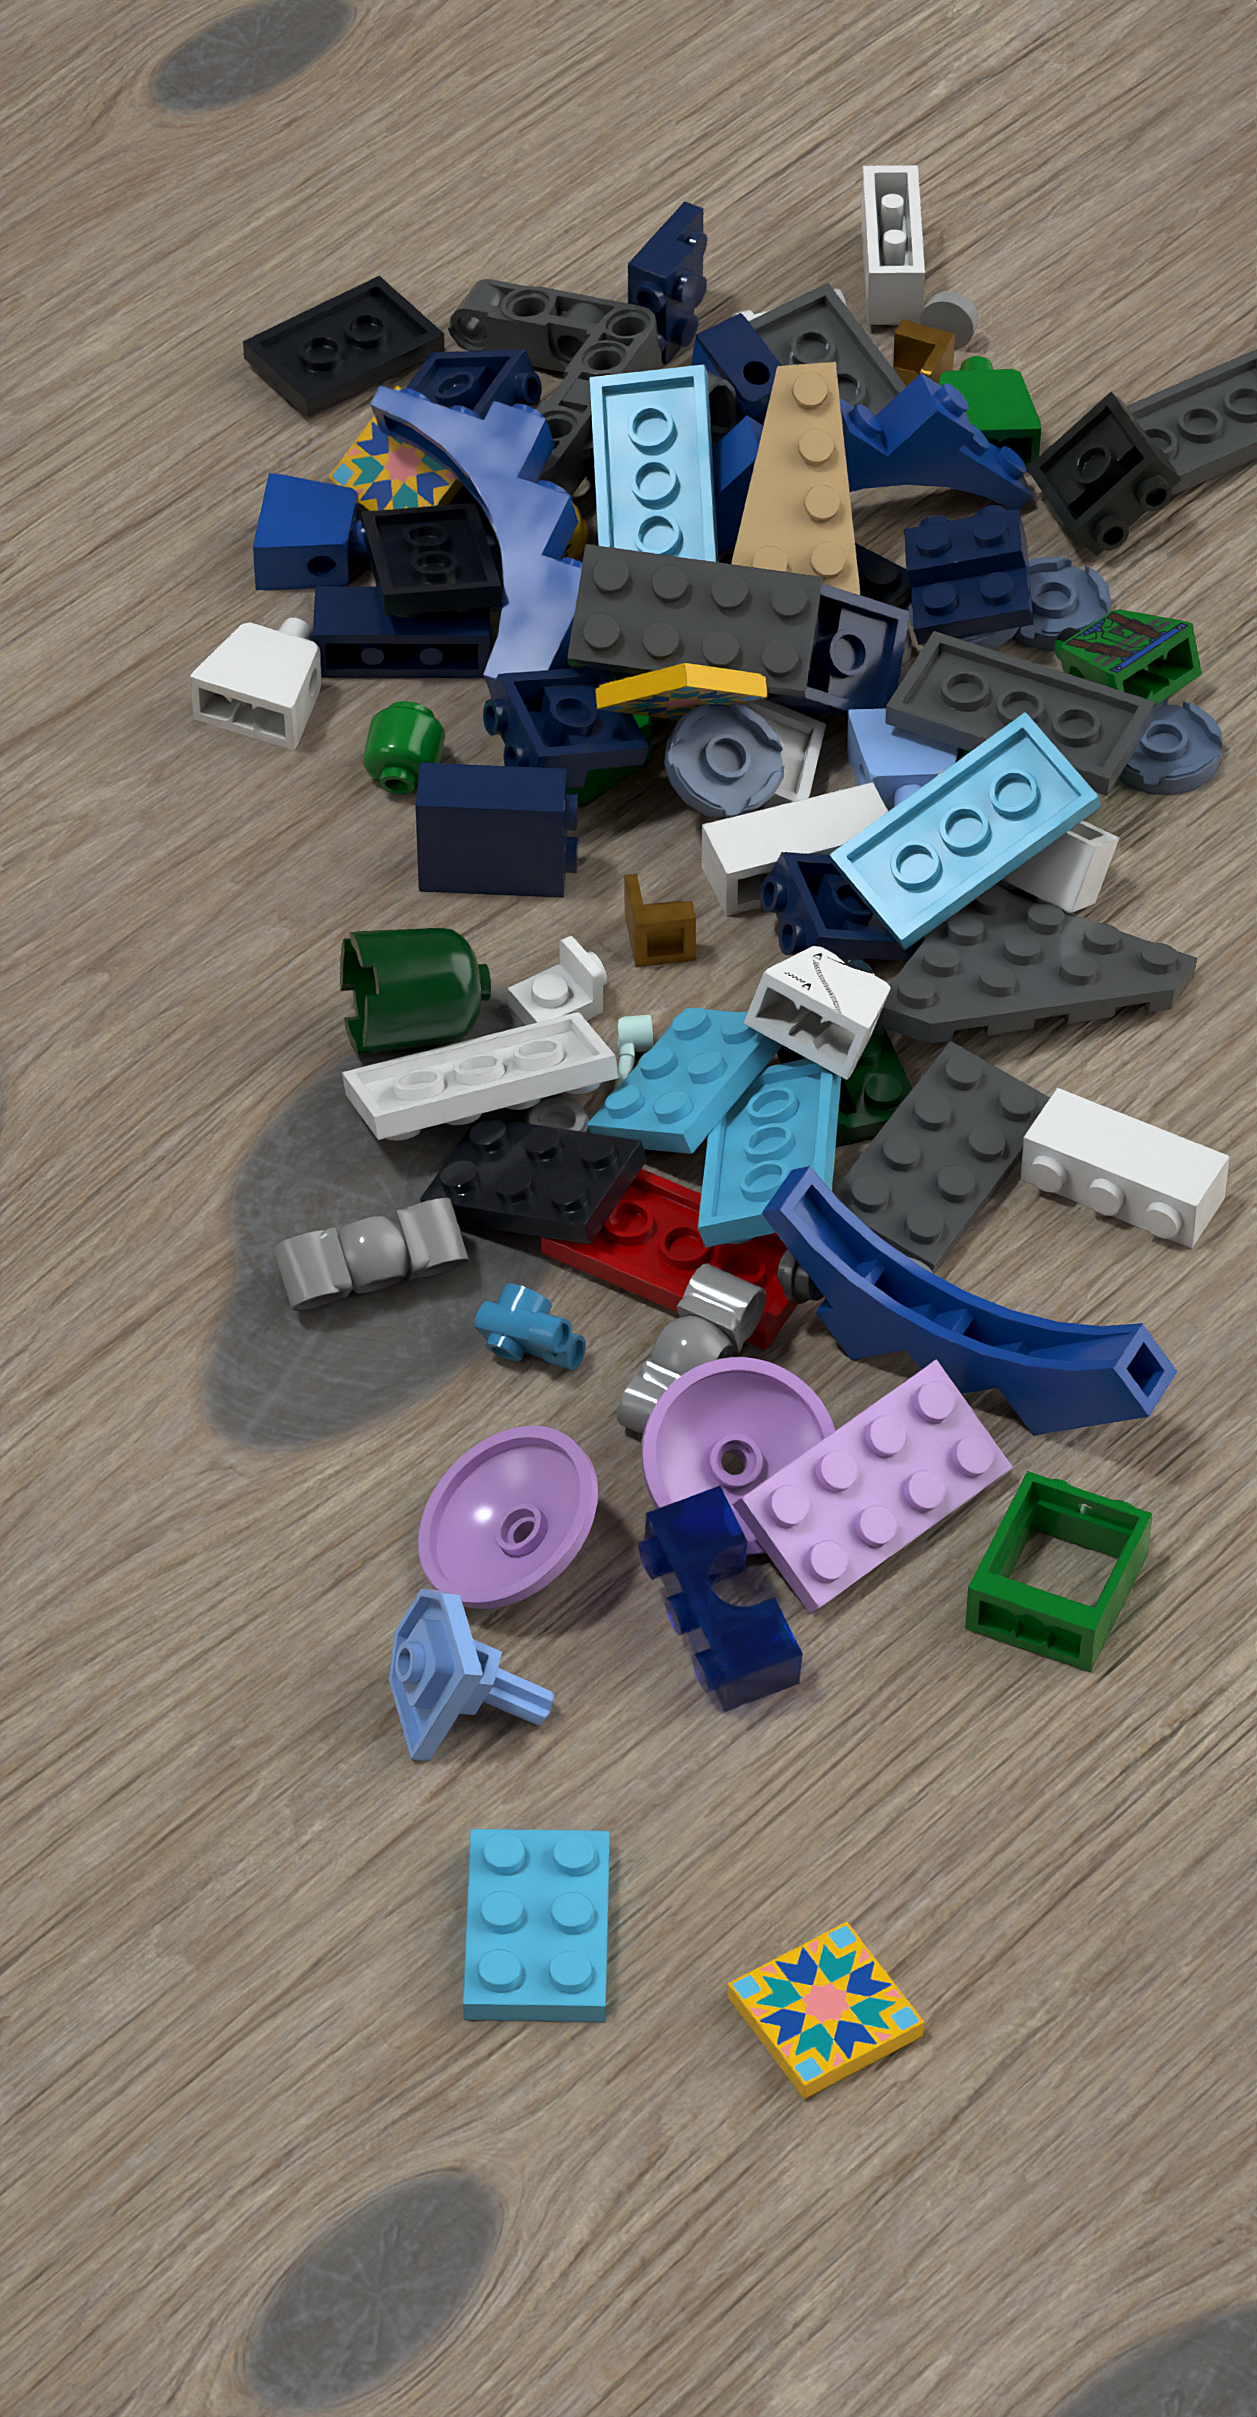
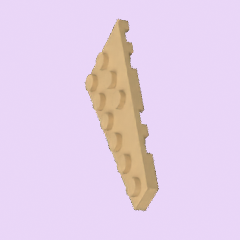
[731,362,861,713]

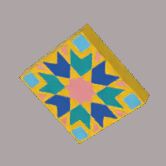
[329,385,462,511]
[595,663,767,720]
[727,1921,924,2099]

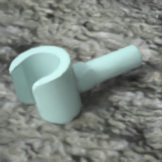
[613,1015,653,1091]

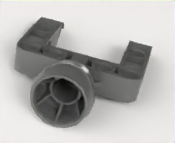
[448,279,739,513]

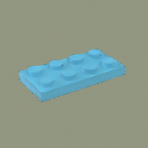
[590,364,719,562]
[829,712,1101,951]
[698,1058,841,1248]

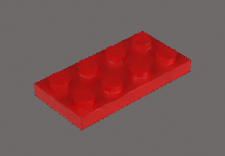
[541,1168,798,1350]

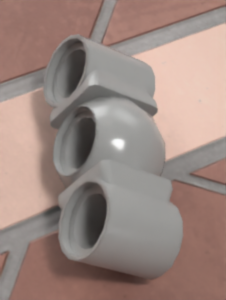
[273,1198,469,1311]
[617,1263,767,1435]

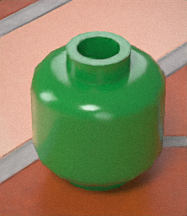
[363,701,445,794]

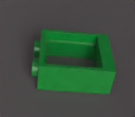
[965,1471,1153,1672]

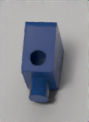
[253,473,368,590]

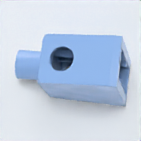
[847,708,960,811]

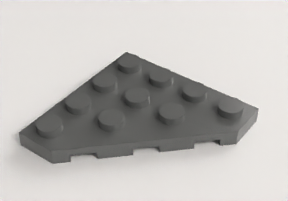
[876,885,1197,1044]

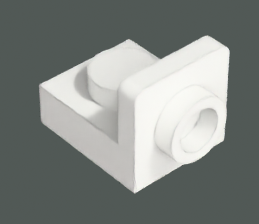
[508,936,607,1025]

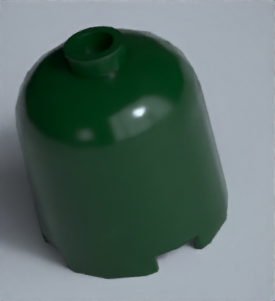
[340,928,491,1054]

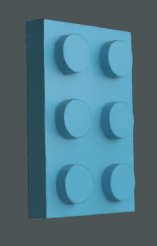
[586,1008,783,1154]
[463,1829,610,2022]

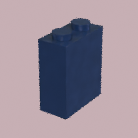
[415,763,579,898]

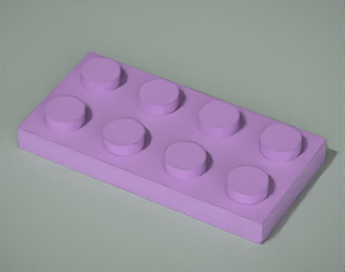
[732,1359,1013,1614]

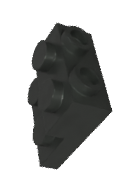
[1027,391,1182,557]

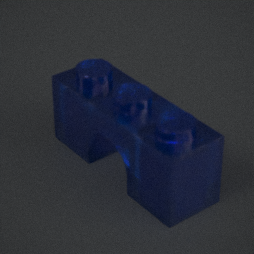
[638,1486,803,1712]

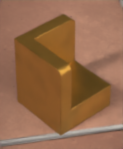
[893,319,955,386]
[624,874,696,967]

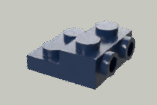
[628,201,707,365]
[406,349,542,420]
[904,505,1034,645]
[766,584,910,718]
[483,667,649,789]
[760,852,925,961]

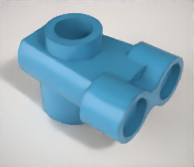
[474,1283,586,1370]

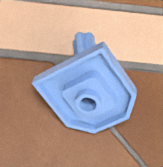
[389,1589,554,1761]

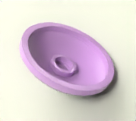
[641,1357,835,1556]
[418,1426,598,1609]

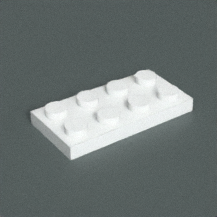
[342,1012,619,1141]

